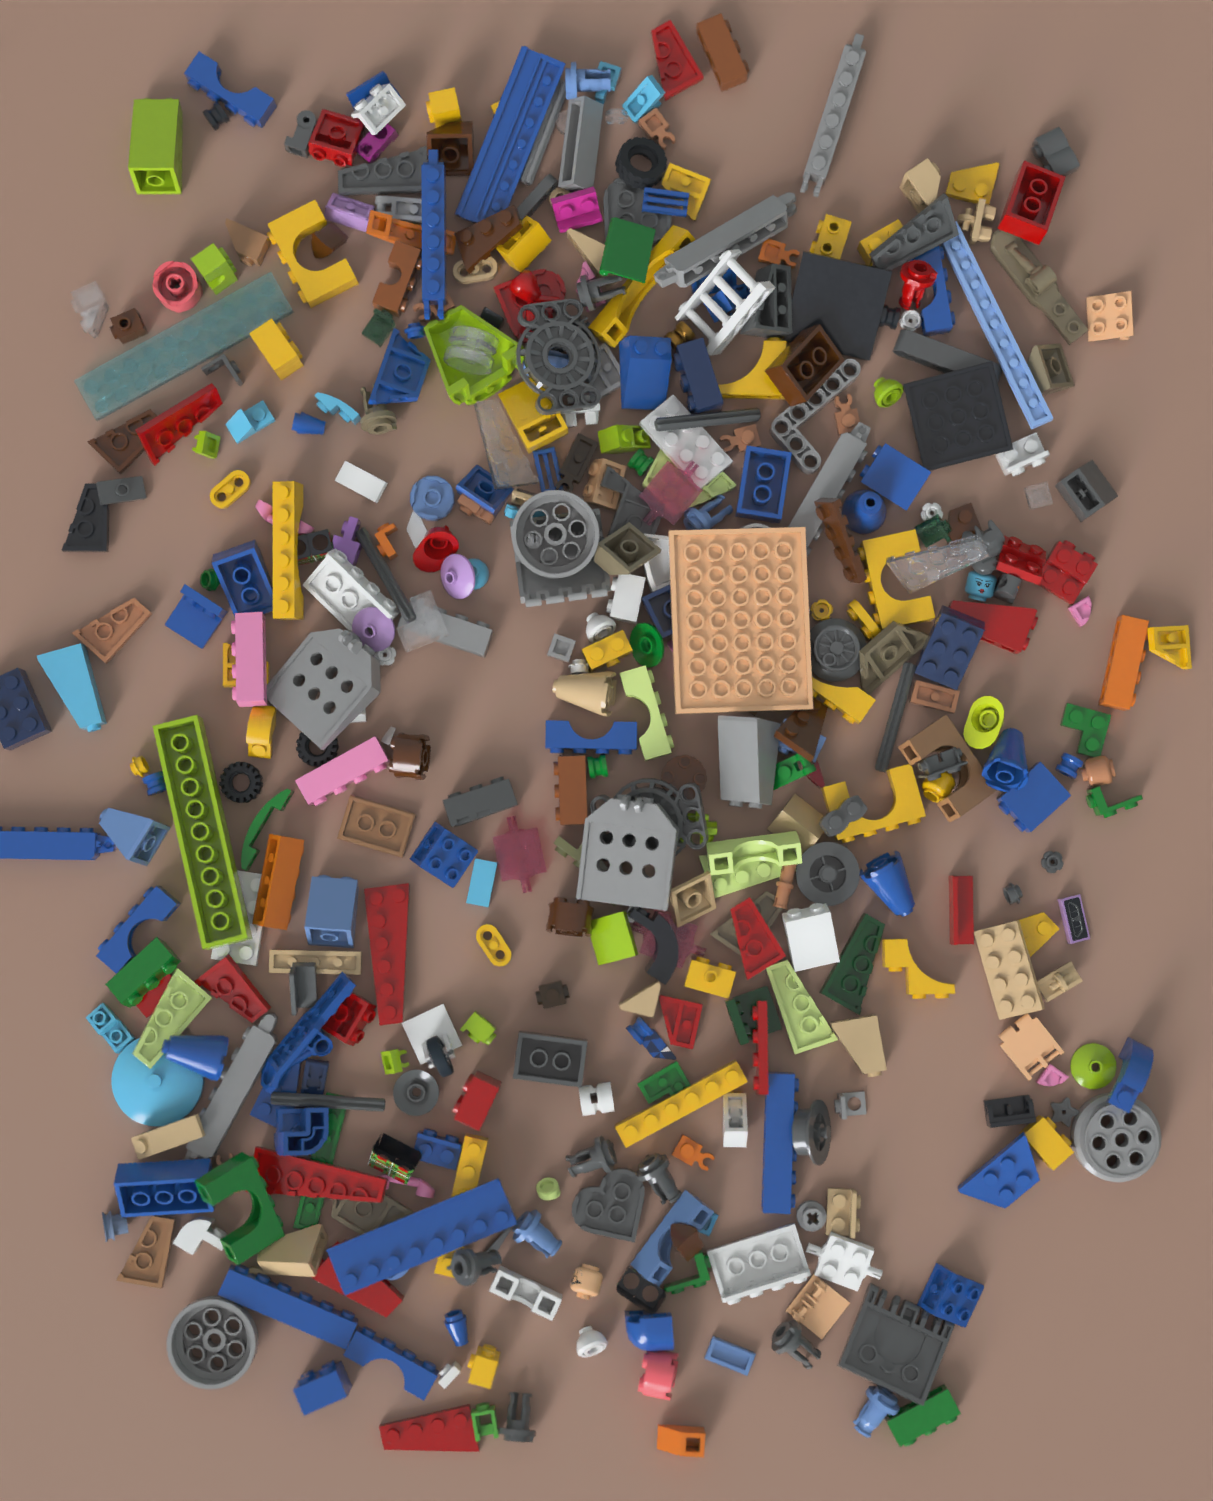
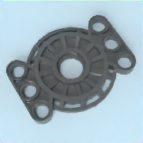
[516,299,601,415]
[590,778,709,861]

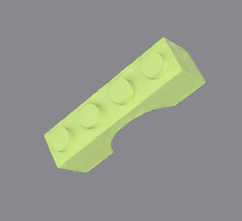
[619,665,674,761]
[706,831,802,875]

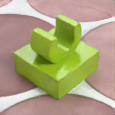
[192,431,221,459]
[380,1049,409,1074]

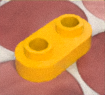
[210,470,251,509]
[846,599,881,639]
[476,924,512,966]

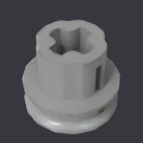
[796,1200,827,1232]

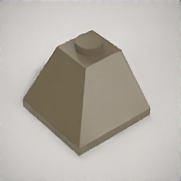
[1027,344,1075,396]
[594,522,661,575]

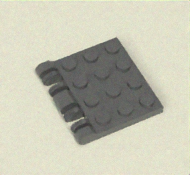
[837,1283,955,1406]

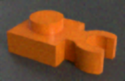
[758,239,800,269]
[672,1134,715,1171]

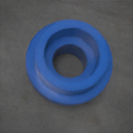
[404,323,425,339]

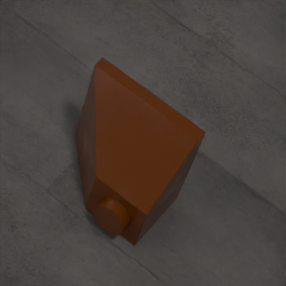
[426,122,474,176]

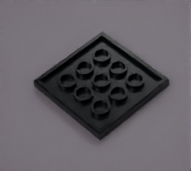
[782,251,892,361]
[903,361,1013,471]

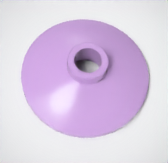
[440,554,475,599]
[352,607,395,652]

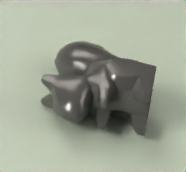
[959,520,1005,575]

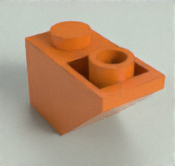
[657,1424,705,1458]

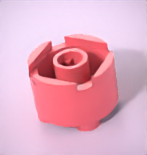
[152,261,203,313]
[638,1350,679,1401]

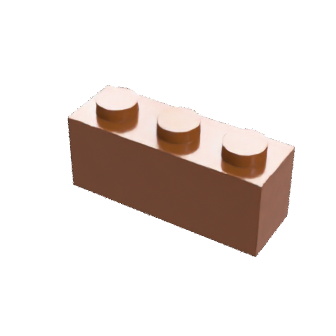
[696,13,749,92]
[554,755,588,826]

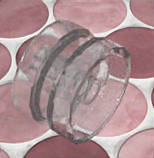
[443,326,499,375]

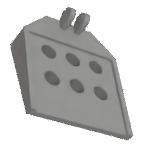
[267,628,381,750]
[576,794,679,911]

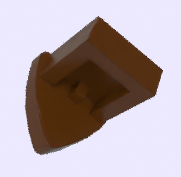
[311,222,348,258]
[670,1223,704,1262]

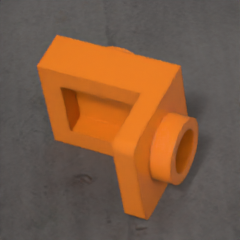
[374,523,398,561]

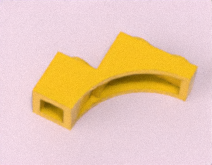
[882,939,955,999]

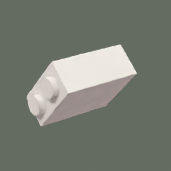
[782,903,840,972]

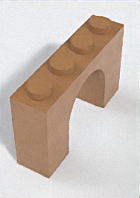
[898,715,997,823]

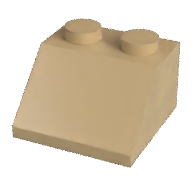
[900,158,941,214]

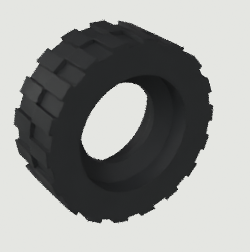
[615,137,667,189]

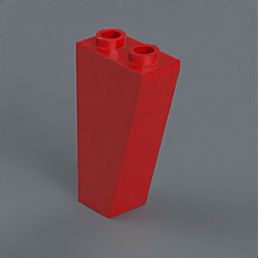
[948,600,1038,654]
[312,1239,405,1318]

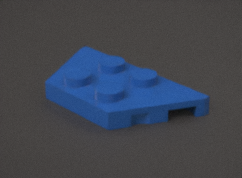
[368,328,431,405]
[957,1131,1040,1209]

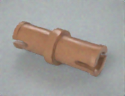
[773,864,797,909]

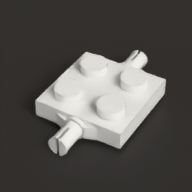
[806,1232,883,1292]

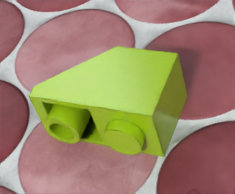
[597,424,651,454]

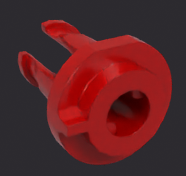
[898,260,938,310]

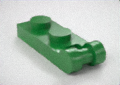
[773,754,817,791]

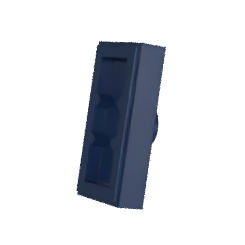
[300,1058,329,1095]

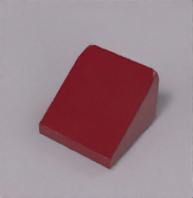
[805,760,825,789]

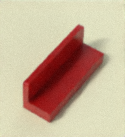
[949,876,974,945]

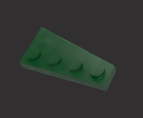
[819,913,885,1015]

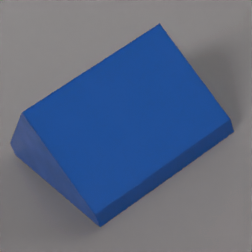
[456,465,514,517]

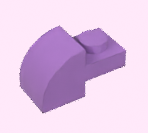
[333,516,362,566]

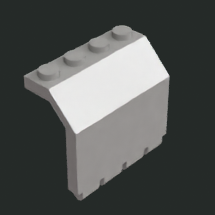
[510,508,611,607]

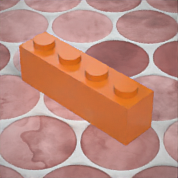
[1098,615,1150,711]
[252,834,304,930]

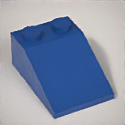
[619,335,672,410]
[211,540,273,616]

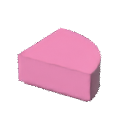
[1068,596,1092,627]
[1036,1063,1069,1086]

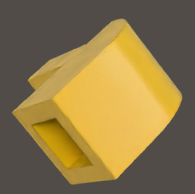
[246,705,276,759]

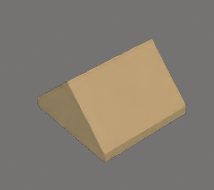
[767,794,824,854]
[668,871,716,927]
[619,980,661,1018]

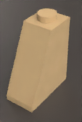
[829,1014,887,1077]
[257,1224,329,1277]

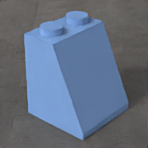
[304,875,359,948]

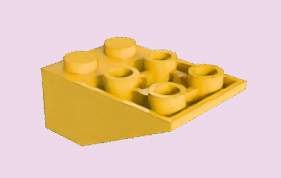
[498,377,568,454]

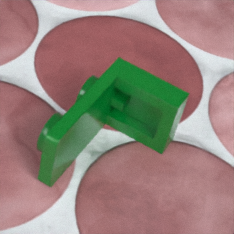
[1086,786,1143,818]
[664,1249,712,1294]

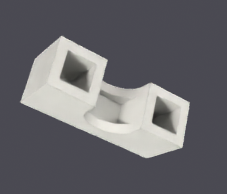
[489,1265,563,1321]

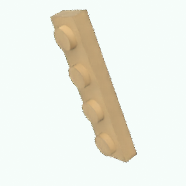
[269,949,362,975]

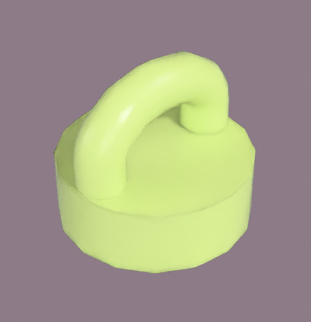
[536,1177,561,1200]

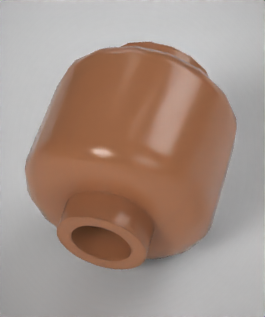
[1081,755,1116,787]

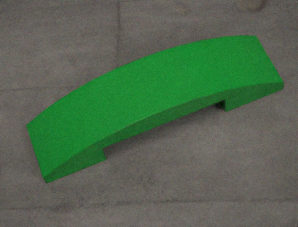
[241,789,294,871]

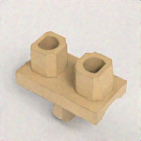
[957,198,996,245]
[1037,961,1083,1002]

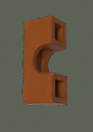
[372,241,422,317]

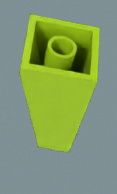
[128,98,183,194]

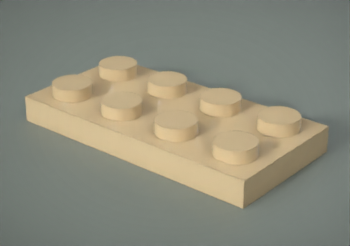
[974,920,1045,1020]

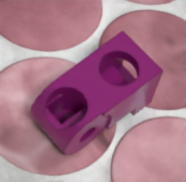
[356,124,399,163]

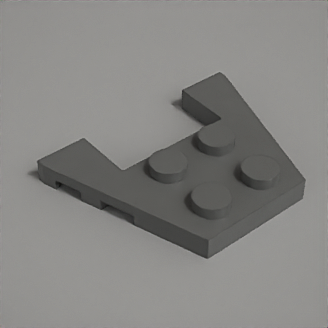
[577,466,664,550]

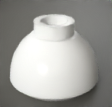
[586,612,616,643]
[576,1326,608,1357]

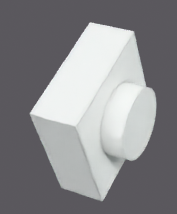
[438,1361,462,1389]

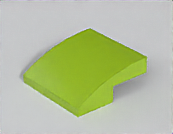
[590,910,639,965]

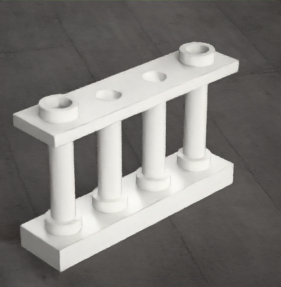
[675,249,775,356]

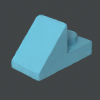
[622,75,665,123]
[225,400,276,444]

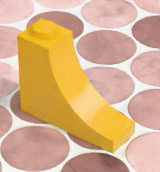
[718,337,786,399]

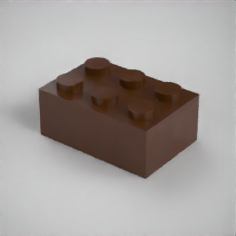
[765,324,845,407]

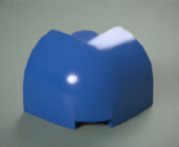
[273,1108,329,1156]
[625,1310,674,1351]

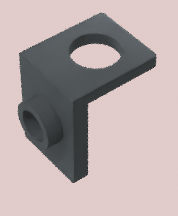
[201,354,243,386]

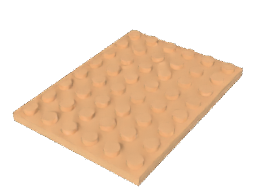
[668,527,813,714]

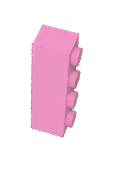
[231,612,267,707]
[295,736,390,806]

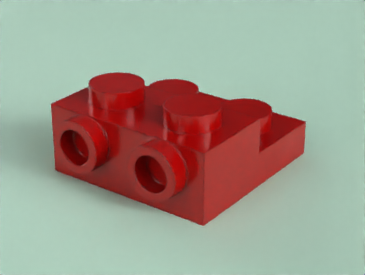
[309,109,365,167]
[996,536,1046,585]
[1039,540,1098,605]
[322,992,376,1046]

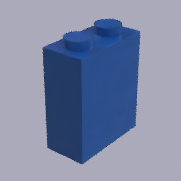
[859,443,931,511]
[997,761,1071,833]

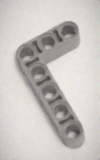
[770,359,861,475]

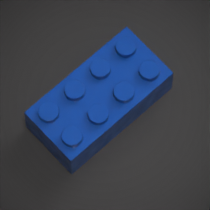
[114,1158,215,1217]

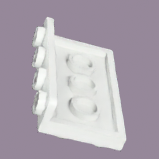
[303,548,400,635]
[707,1223,811,1305]

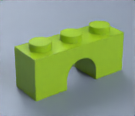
[191,243,238,295]

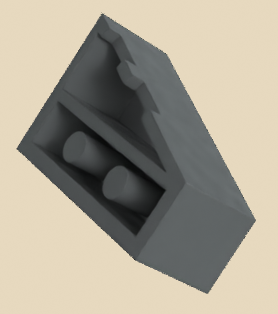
[740,263,792,338]
[442,776,518,828]

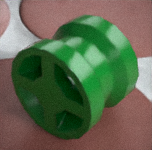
[627,448,655,477]
[587,754,608,779]

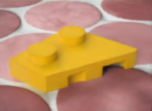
[1018,912,1060,957]

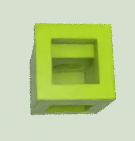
[460,1011,497,1045]

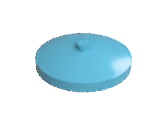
[111,1038,205,1126]

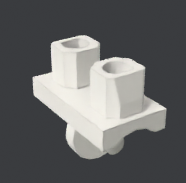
[560,395,600,427]

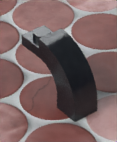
[627,906,679,985]

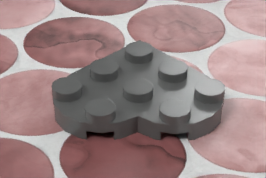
[603,178,672,243]
[572,1168,644,1243]

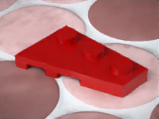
[651,20,704,101]
[730,897,786,980]

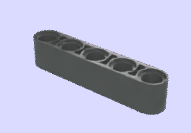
[893,329,1003,383]

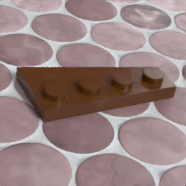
[814,498,867,584]

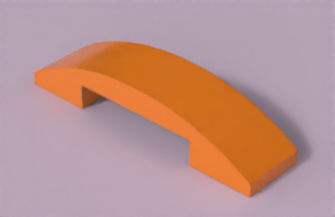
[366,210,456,255]

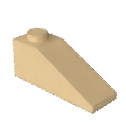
[567,228,624,290]
[131,1114,206,1160]

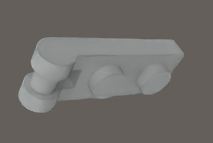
[375,196,422,223]

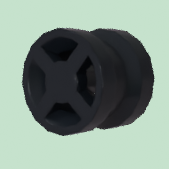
[203,102,230,131]
[879,304,901,330]

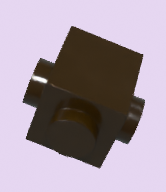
[535,980,570,1009]

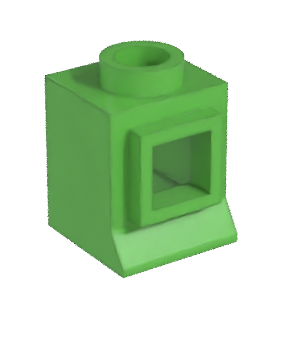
[471,1402,499,1441]

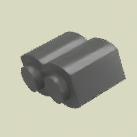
[1032,127,1080,177]
[819,795,868,837]

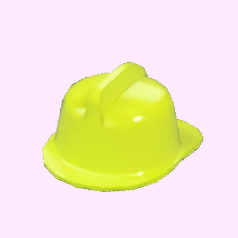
[963,696,1004,749]

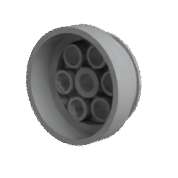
[511,490,599,578]
[1070,1092,1161,1182]
[167,1296,258,1389]

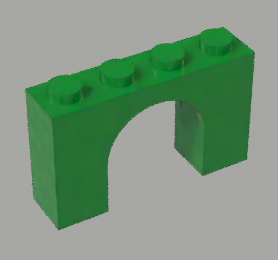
[195,1152,285,1265]

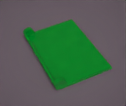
[599,217,656,283]

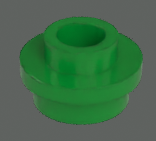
[200,568,220,591]

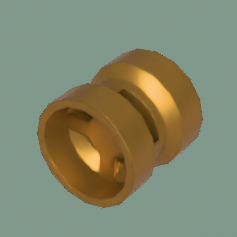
[664,321,696,351]

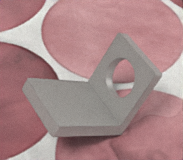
[834,1091,867,1119]

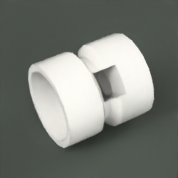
[579,1082,615,1116]

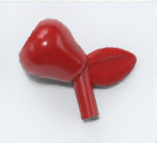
[509,270,560,321]

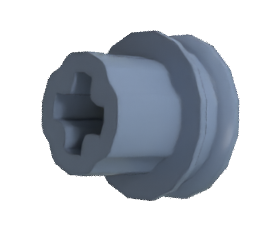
[102,1211,129,1242]

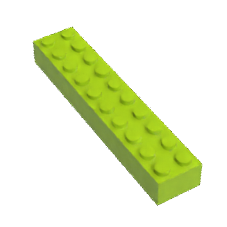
[153,715,253,950]

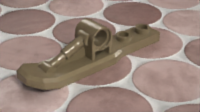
[990,229,1088,345]

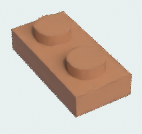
[910,680,960,714]

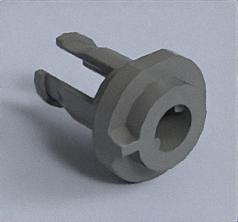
[577,275,627,312]
[565,1136,617,1178]
[636,1153,682,1205]
[447,1248,502,1286]
[771,1320,821,1369]
[498,1392,536,1442]

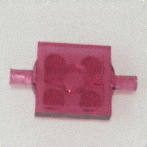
[639,460,703,526]
[492,816,547,893]
[631,910,706,969]

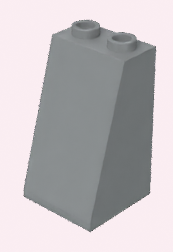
[718,715,781,809]

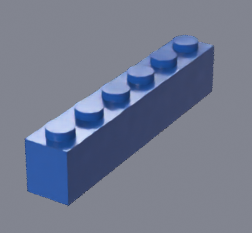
[761,1072,799,1214]
[218,1264,358,1350]

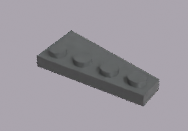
[338,146,428,195]
[870,193,959,270]

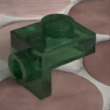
[914,514,952,548]

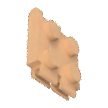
[998,1013,1064,1081]

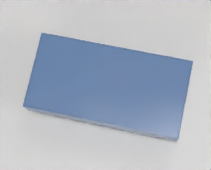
[704,1336,756,1376]

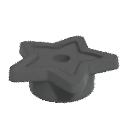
[1050,1097,1079,1127]

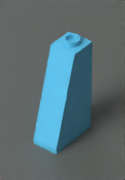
[37,643,107,732]

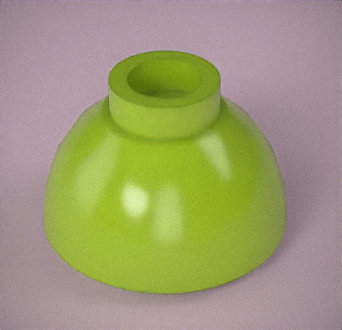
[874,377,904,408]

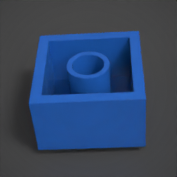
[293,1360,352,1416]

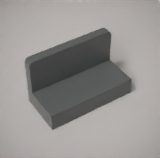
[289,962,318,1015]

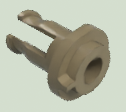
[360,383,397,435]

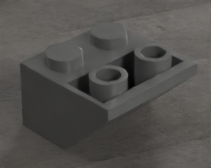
[1055,460,1118,522]

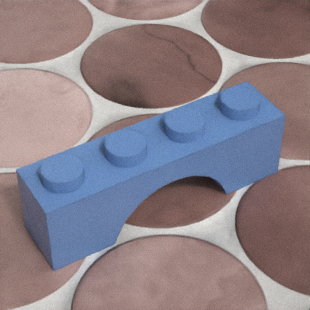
[630,1190,714,1286]

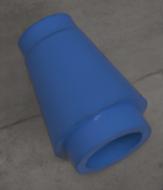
[292,412,326,435]
[444,1309,469,1347]

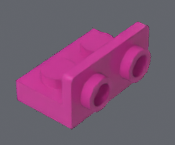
[551,186,603,233]

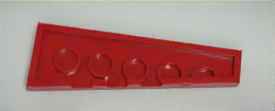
[364,883,410,1026]
[246,1146,388,1203]

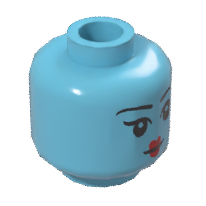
[965,571,997,601]

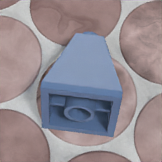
[99,808,171,866]

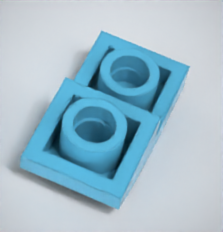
[315,392,361,425]
[85,1003,136,1054]

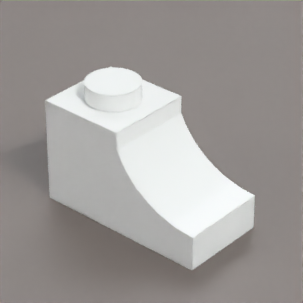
[723,1093,748,1147]

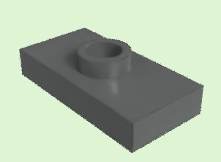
[96,476,146,505]

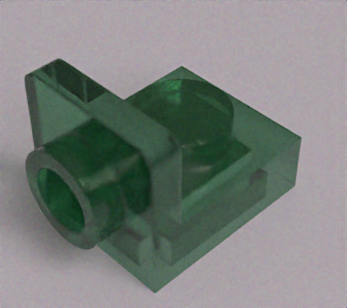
[362,308,396,347]

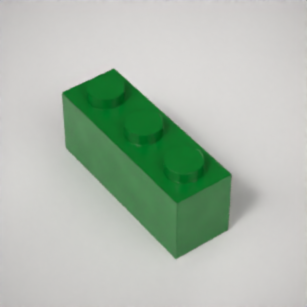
[105,937,181,1008]
[885,1384,961,1447]

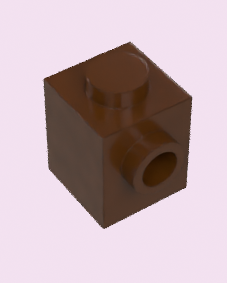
[110,308,148,344]

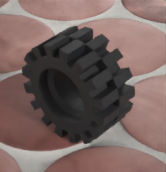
[296,732,339,767]
[219,762,263,803]

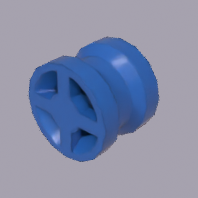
[1055,753,1084,779]
[142,771,167,796]
[626,1016,654,1045]

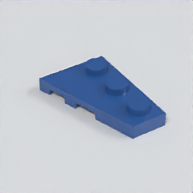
[249,1062,302,1127]

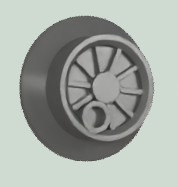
[810,618,866,682]
[796,842,860,906]
[792,1100,831,1165]

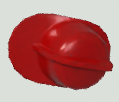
[413,525,459,572]

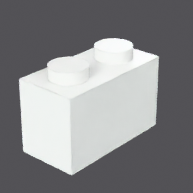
[606,574,646,624]

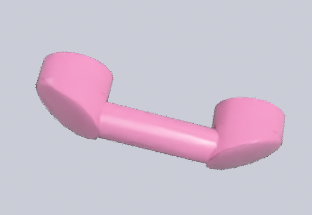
[255,500,314,536]
[377,1174,435,1198]

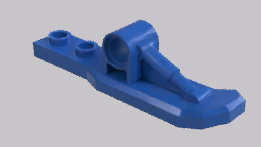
[261,972,356,1093]

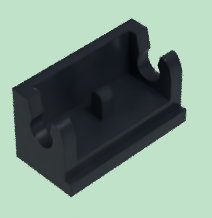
[983,1095,1036,1128]

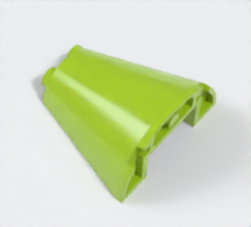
[423,305,525,405]

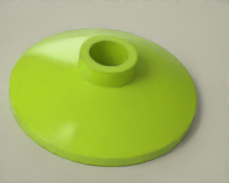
[1070,1043,1116,1089]

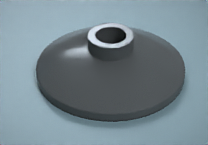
[393,1069,439,1116]

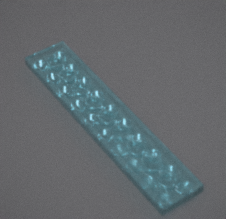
[74,272,294,421]

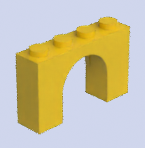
[267,200,358,308]
[857,529,935,631]
[821,764,926,844]

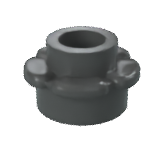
[1041,851,1064,873]
[1003,883,1023,905]

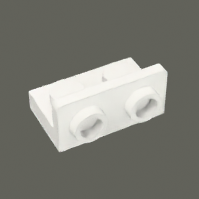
[351,83,406,135]
[995,432,1050,477]

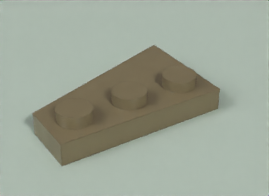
[710,891,783,956]

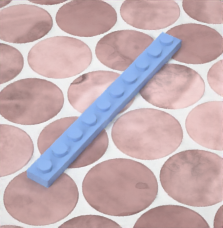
[941,221,1053,430]

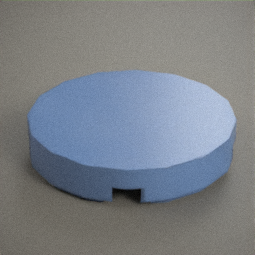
[410,476,455,521]

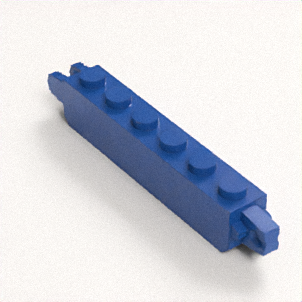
[421,149,447,320]
[0,826,116,860]

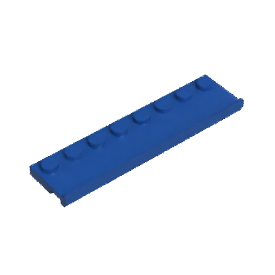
[455,46,566,223]
[326,1178,518,1296]

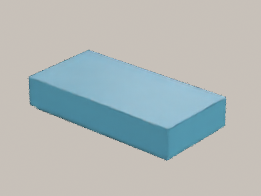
[466,858,498,907]

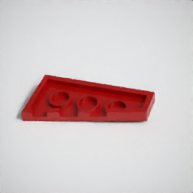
[135,383,223,466]
[752,1001,768,1095]
[379,1404,480,1452]

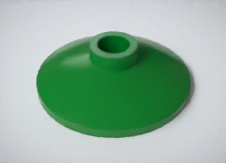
[630,623,664,668]

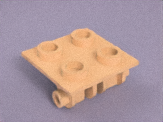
[1086,291,1134,342]
[786,1274,850,1339]

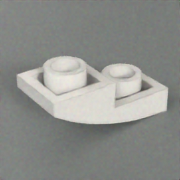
[335,461,388,503]

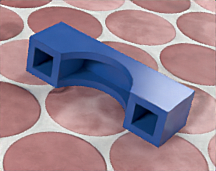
[184,51,277,128]
[910,245,955,336]
[545,720,637,755]
[96,886,181,974]
[343,1326,439,1401]

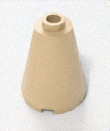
[553,671,617,717]

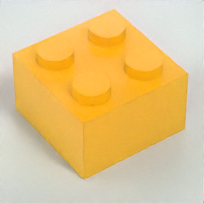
[249,318,303,381]

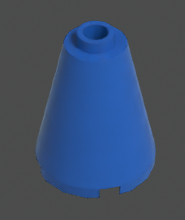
[841,489,887,535]
[982,728,1029,792]
[859,851,915,917]
[161,1035,229,1081]

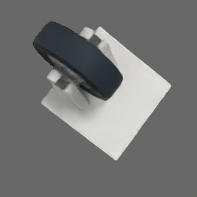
[402,1003,462,1078]

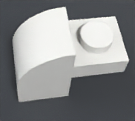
[173,1216,227,1255]

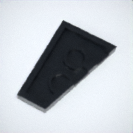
[61,483,110,552]

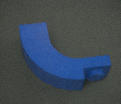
[1106,1037,1154,1113]

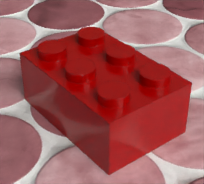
[997,161,1066,245]
[452,1071,502,1131]

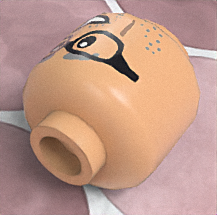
[570,1264,603,1300]

